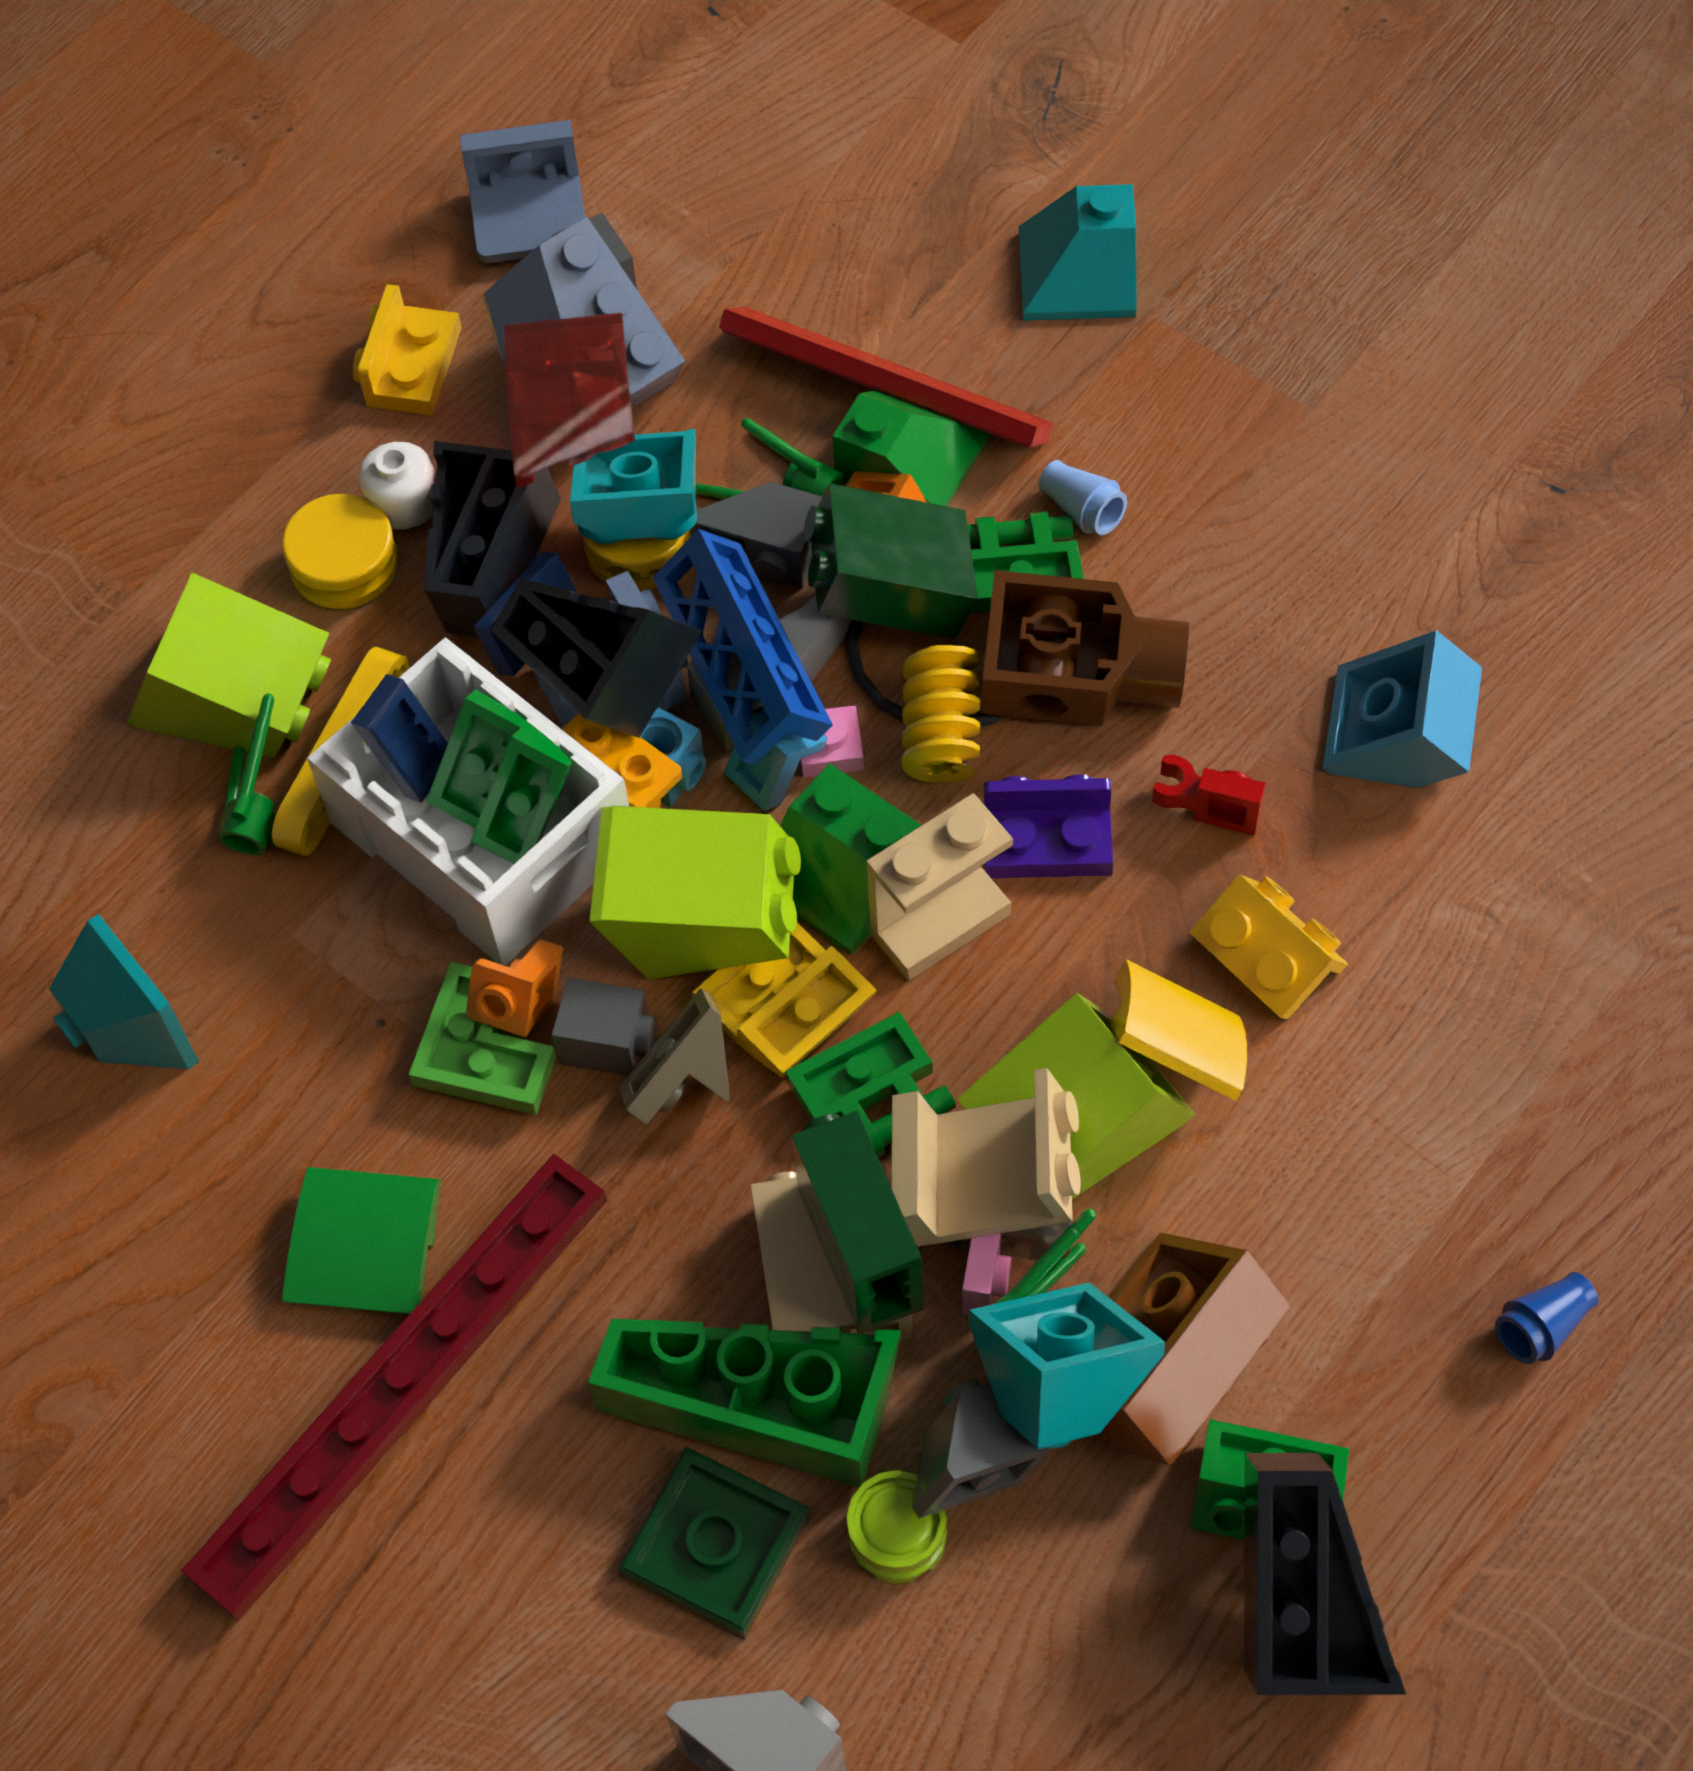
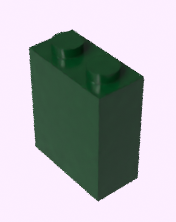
[804,483,978,639]
[791,1111,924,1334]

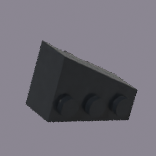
[424,441,561,638]
[491,578,702,738]
[1244,1453,1407,1695]

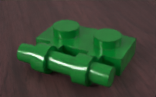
[968,512,1084,613]
[785,1011,956,1157]

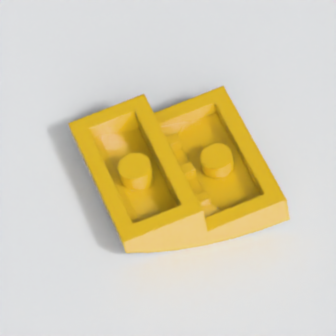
[692,923,877,1078]
[1110,959,1247,1101]

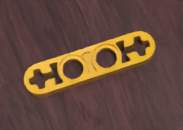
[272,647,409,856]

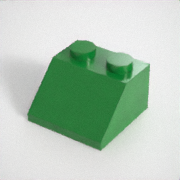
[780,763,922,955]

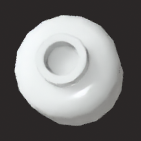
[358,442,436,530]

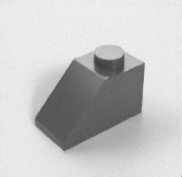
[912,1380,1052,1519]

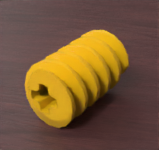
[902,645,981,783]

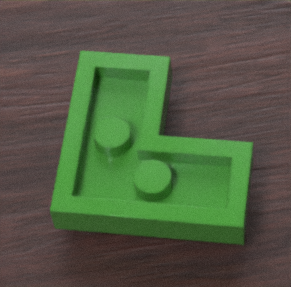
[409,962,557,1115]

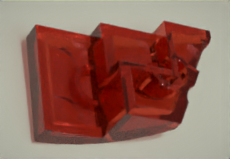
[504,313,635,487]

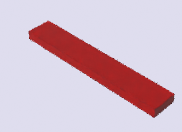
[719,307,1054,448]

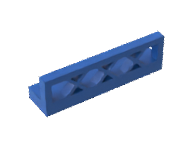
[652,529,833,765]

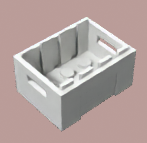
[307,637,629,966]

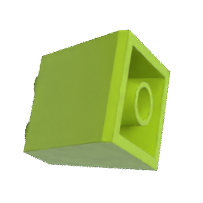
[127,573,331,758]
[589,806,801,980]
[957,993,1196,1199]

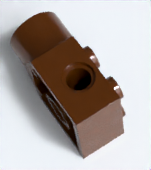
[980,570,1189,726]

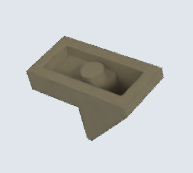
[619,988,730,1124]

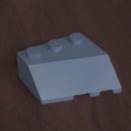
[483,217,685,462]

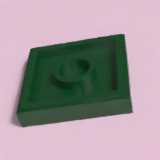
[618,1447,811,1640]

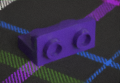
[984,774,1113,878]

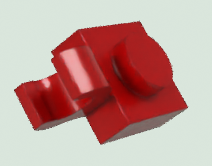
[1152,755,1266,836]

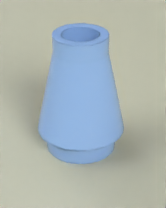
[1038,460,1127,535]

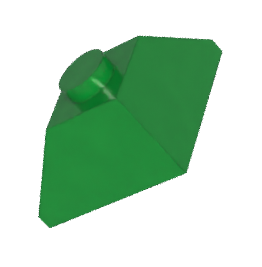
[832,390,991,507]

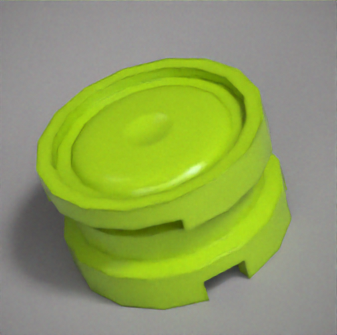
[846,1470,947,1584]

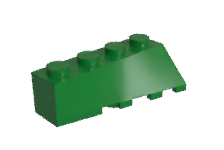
[588,1318,901,1487]

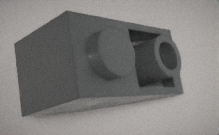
[690,482,822,588]

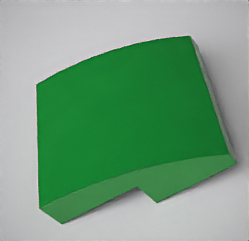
[426,689,572,864]
[282,1167,441,1314]

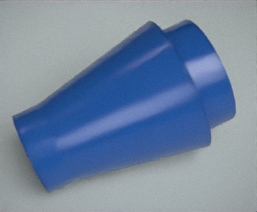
[1495,1272,1599,1364]

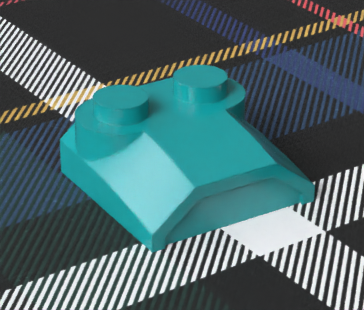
[570,429,698,544]

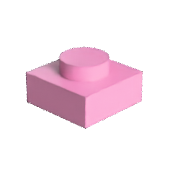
[801,705,864,778]
[962,1233,1012,1316]

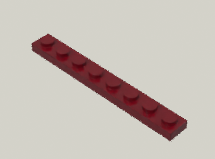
[181,1153,607,1621]

